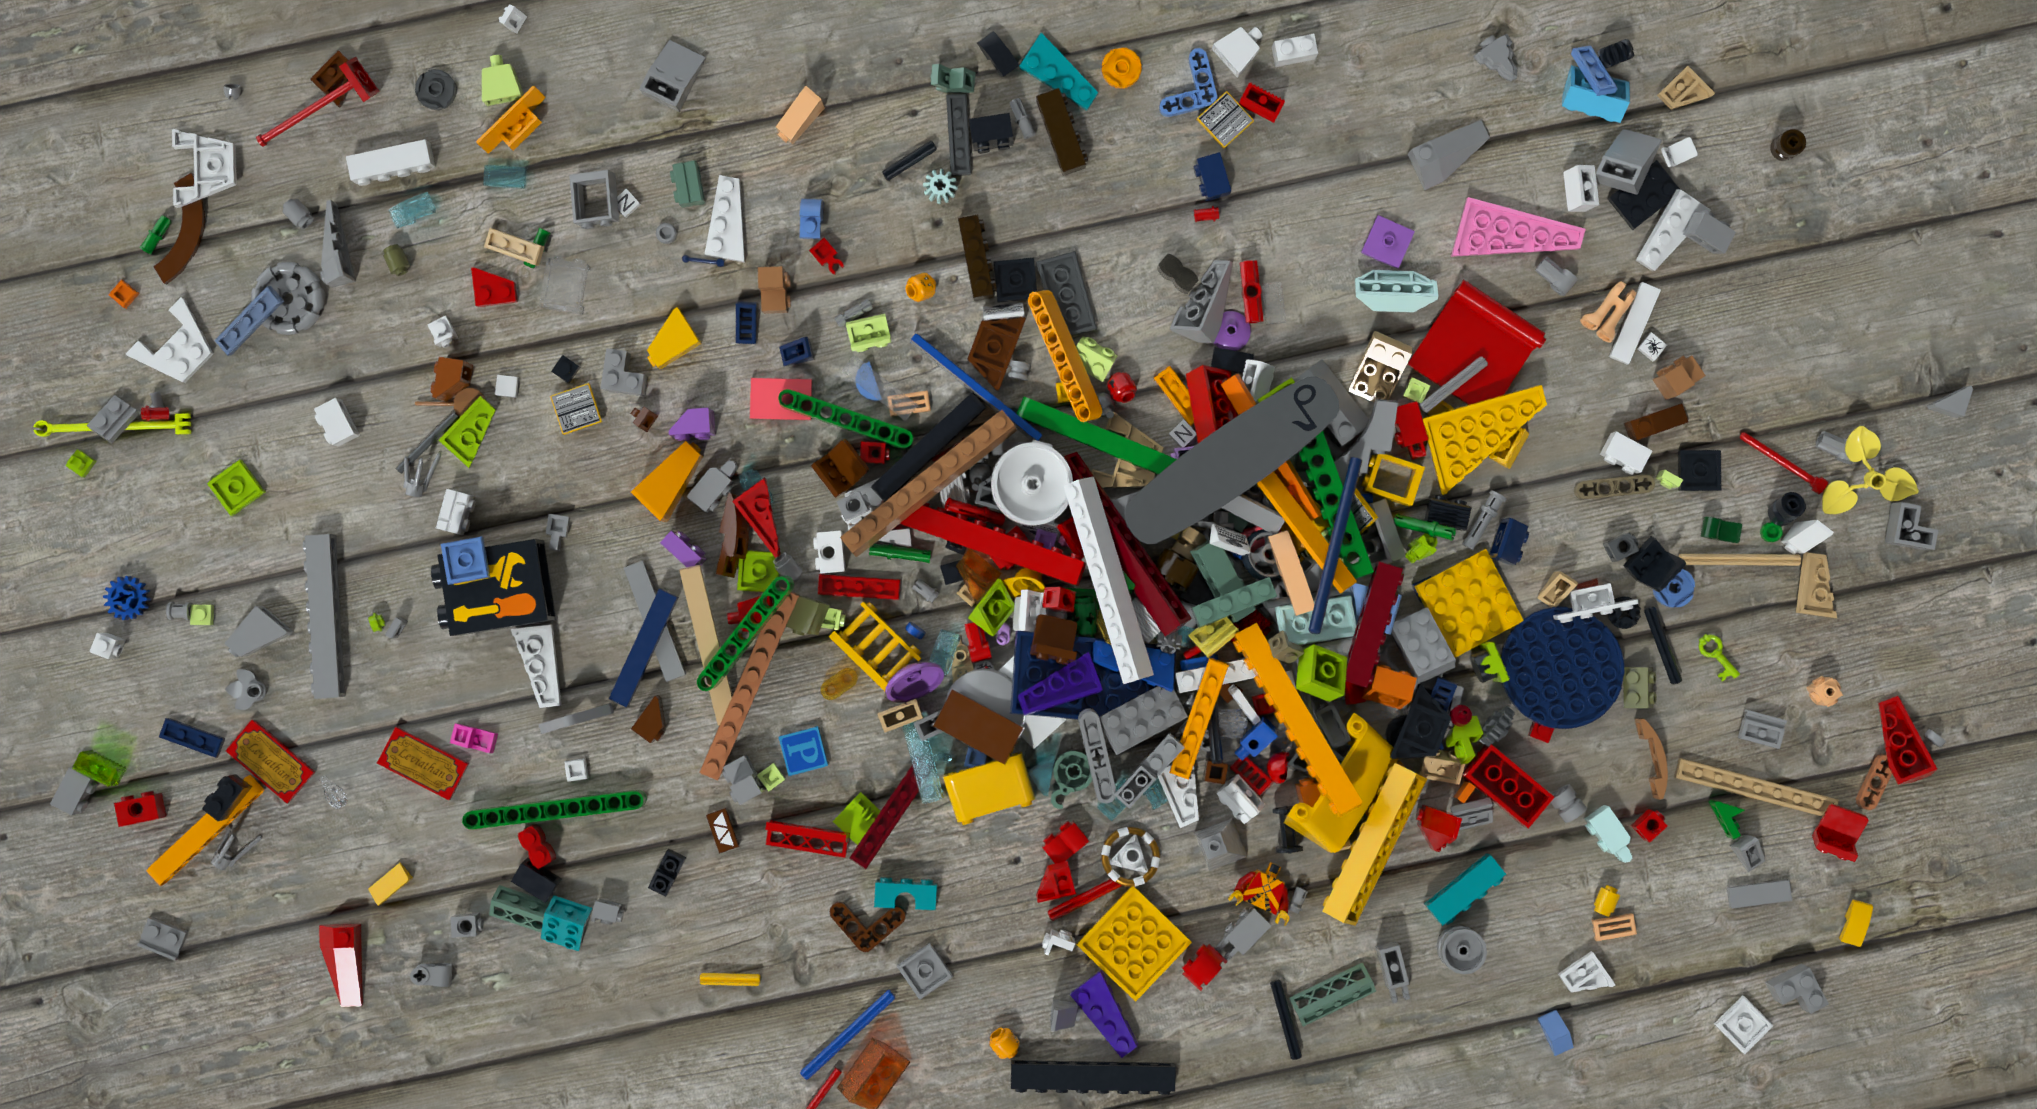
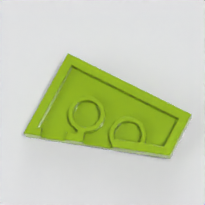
[439,396,496,468]

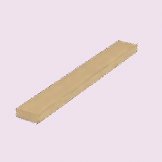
[679,565,732,725]
[1674,758,1839,817]

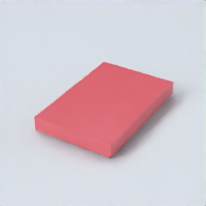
[750,378,812,420]

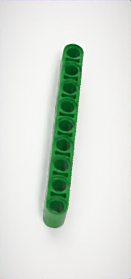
[1016,397,1177,475]
[462,790,647,830]

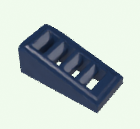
[735,301,757,344]
[1430,676,1458,712]

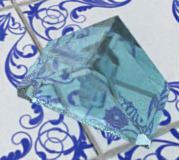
[1027,754,1055,796]

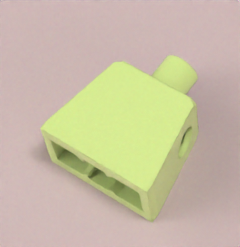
[482,55,524,106]

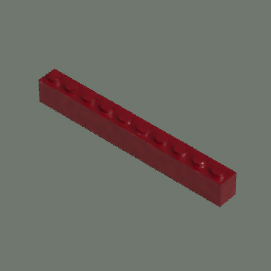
[1064,452,1192,637]

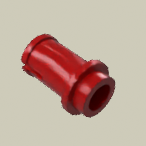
[1194,205,1219,222]
[141,405,169,422]

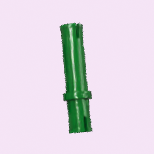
[1394,514,1456,541]
[869,543,931,563]

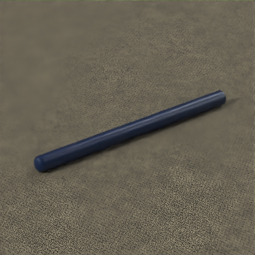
[1308,457,1362,635]

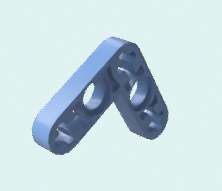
[1159,48,1217,117]

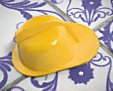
[1002,568,1045,599]

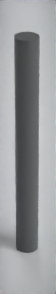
[396,411,459,474]
[1264,587,1342,609]

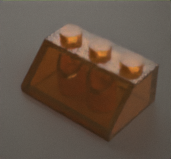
[837,1037,910,1109]

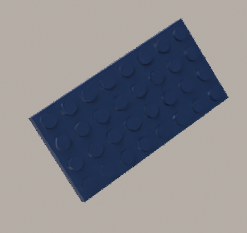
[1010,631,1176,728]

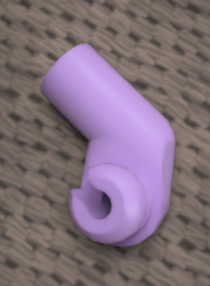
[997,622,1011,645]

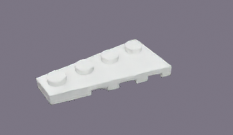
[1636,189,1711,271]
[511,624,562,708]

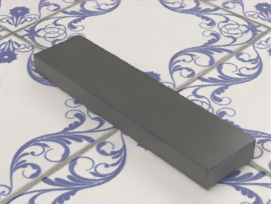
[946,94,971,176]

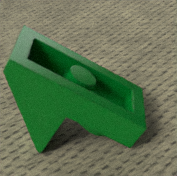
[1708,800,1745,840]

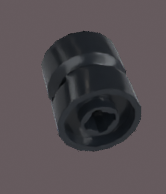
[1768,492,1806,526]

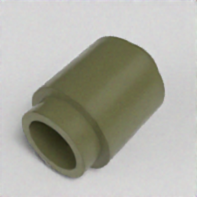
[383,244,410,276]

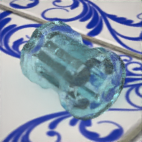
[1143,783,1168,810]

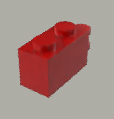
[1395,401,1429,460]

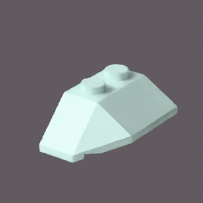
[1355,270,1438,312]

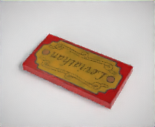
[225,719,315,804]
[377,727,469,800]

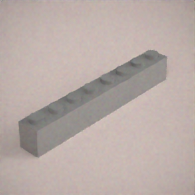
[303,534,345,699]

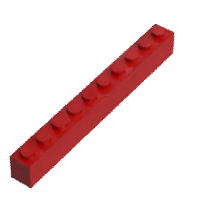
[900,503,1086,586]

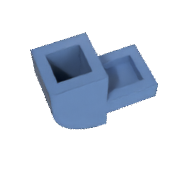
[799,199,824,239]

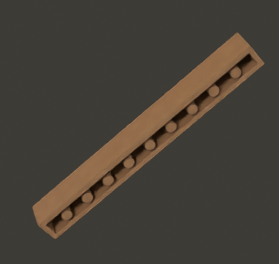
[840,410,1017,557]

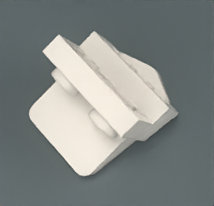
[1013,590,1068,632]

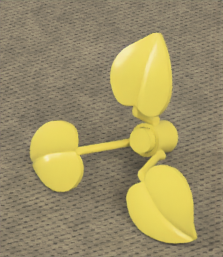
[1822,426,1919,514]

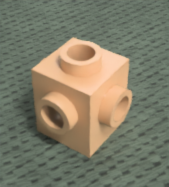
[1806,676,1843,707]

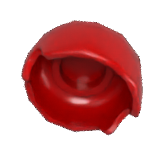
[1267,752,1290,784]

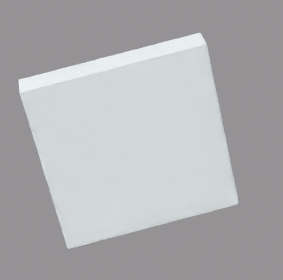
[1714,995,1773,1055]

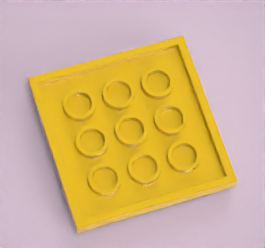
[1414,549,1524,658]
[1076,886,1192,1002]

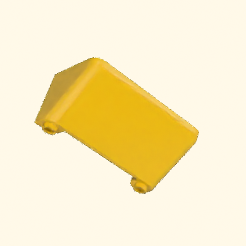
[1284,713,1398,853]

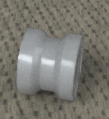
[1008,361,1030,381]

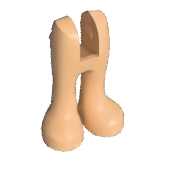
[1580,281,1636,343]

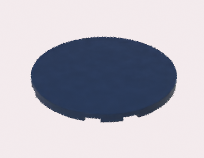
[1500,607,1625,729]

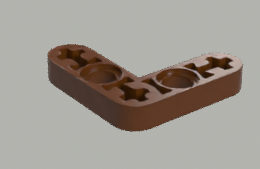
[829,901,906,952]

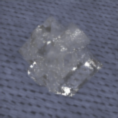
[1218,709,1247,739]

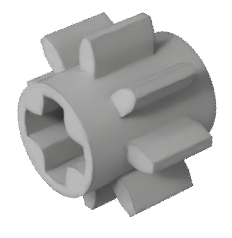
[1157,631,1182,654]

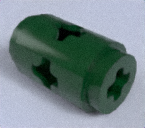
[1072,596,1098,638]

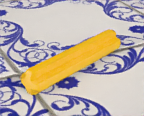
[700,973,761,986]

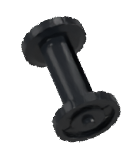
[1272,806,1303,854]

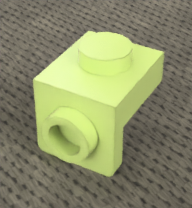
[821,608,846,630]

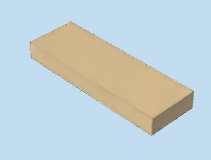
[484,228,545,266]

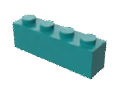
[1424,853,1506,926]

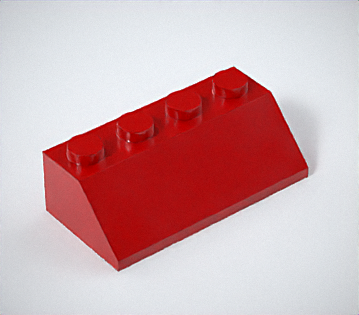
[1186,365,1238,443]

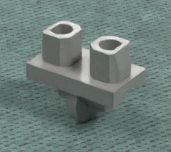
[1192,511,1234,540]

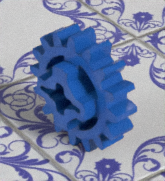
[103,576,151,620]

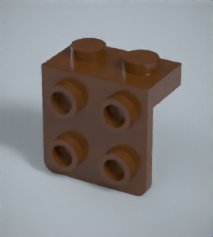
[811,439,869,498]
[1030,614,1077,665]

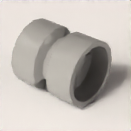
[1551,784,1587,823]

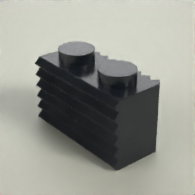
[1424,495,1472,531]

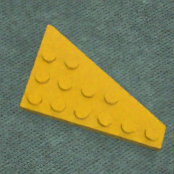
[1422,385,1547,495]

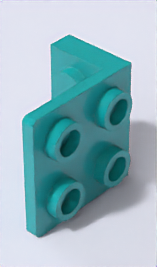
[541,895,592,951]

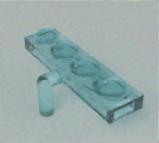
[902,720,952,804]

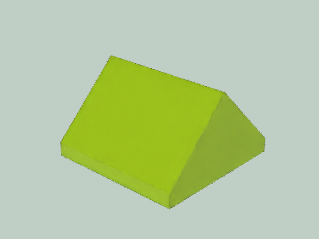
[968,579,1015,636]

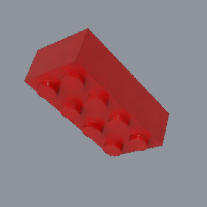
[1462,744,1555,829]

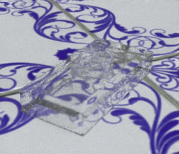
[1355,701,1400,722]

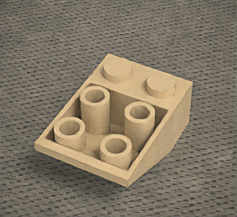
[1348,331,1412,402]

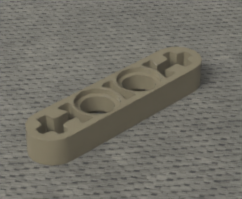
[1574,475,1655,499]

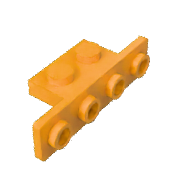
[476,86,545,154]

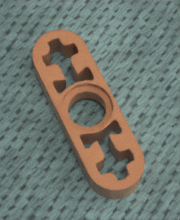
[1856,754,1892,810]

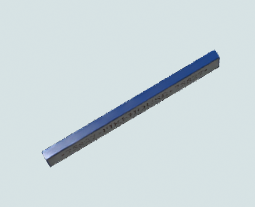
[910,333,1042,441]

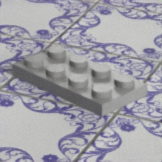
[1099,686,1188,755]

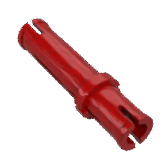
[945,498,1005,526]

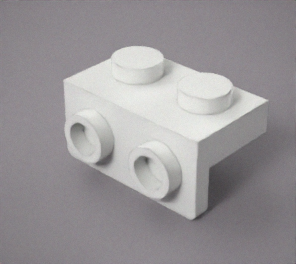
[1042,929,1075,955]

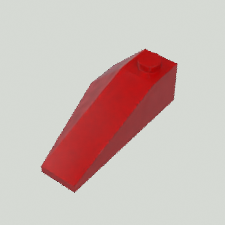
[1878,696,1937,785]
[1416,804,1462,852]
[319,924,363,1007]

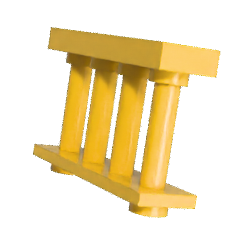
[829,601,922,691]

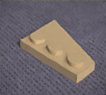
[1796,552,1837,618]

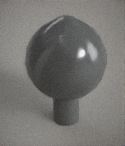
[1096,392,1115,418]
[970,463,993,491]

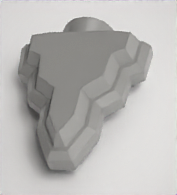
[1473,34,1517,82]

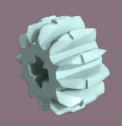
[923,169,958,204]

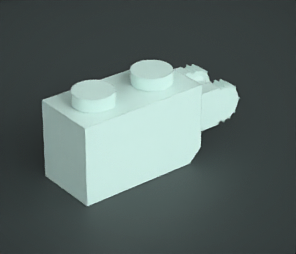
[1584,805,1632,863]

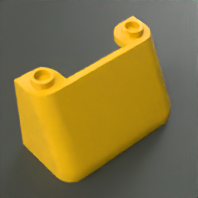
[943,751,1036,825]

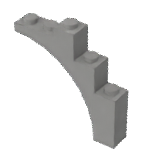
[1295,398,1398,498]

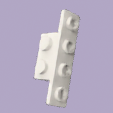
[1553,583,1639,623]

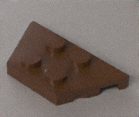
[967,317,1026,392]

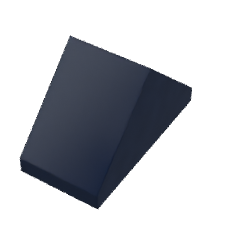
[779,337,814,366]

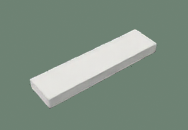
[1609,282,1661,365]

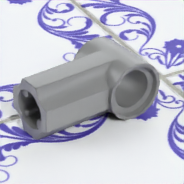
[1534,256,1578,296]
[1815,431,1854,464]

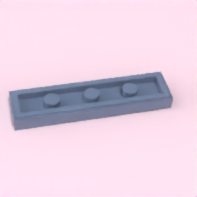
[215,286,284,356]

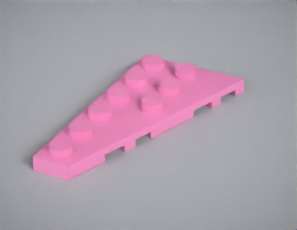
[1451,197,1586,257]

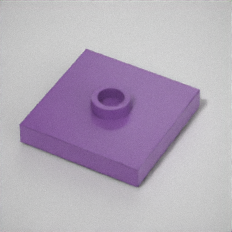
[1361,215,1415,269]

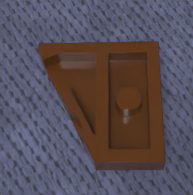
[310,50,349,108]

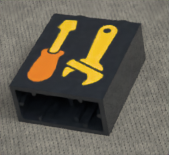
[431,539,556,636]

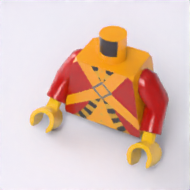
[1228,862,1289,926]

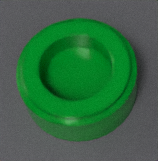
[1760,522,1783,542]

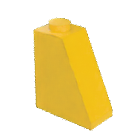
[647,307,702,369]

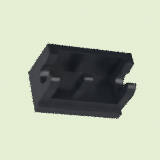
[511,858,562,903]

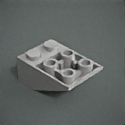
[639,40,706,112]
[1596,129,1662,195]

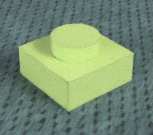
[1402,377,1430,404]
[1656,470,1683,489]
[190,605,214,625]
[757,763,786,792]

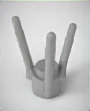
[403,453,441,497]
[211,826,262,870]

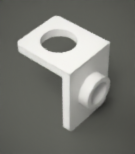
[1661,137,1698,167]

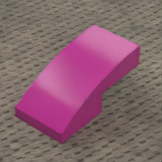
[450,723,498,753]

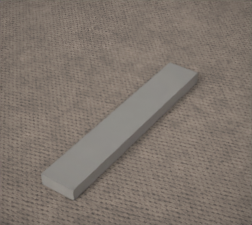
[624,560,686,682]

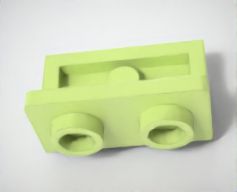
[846,314,891,352]
[1076,336,1118,382]

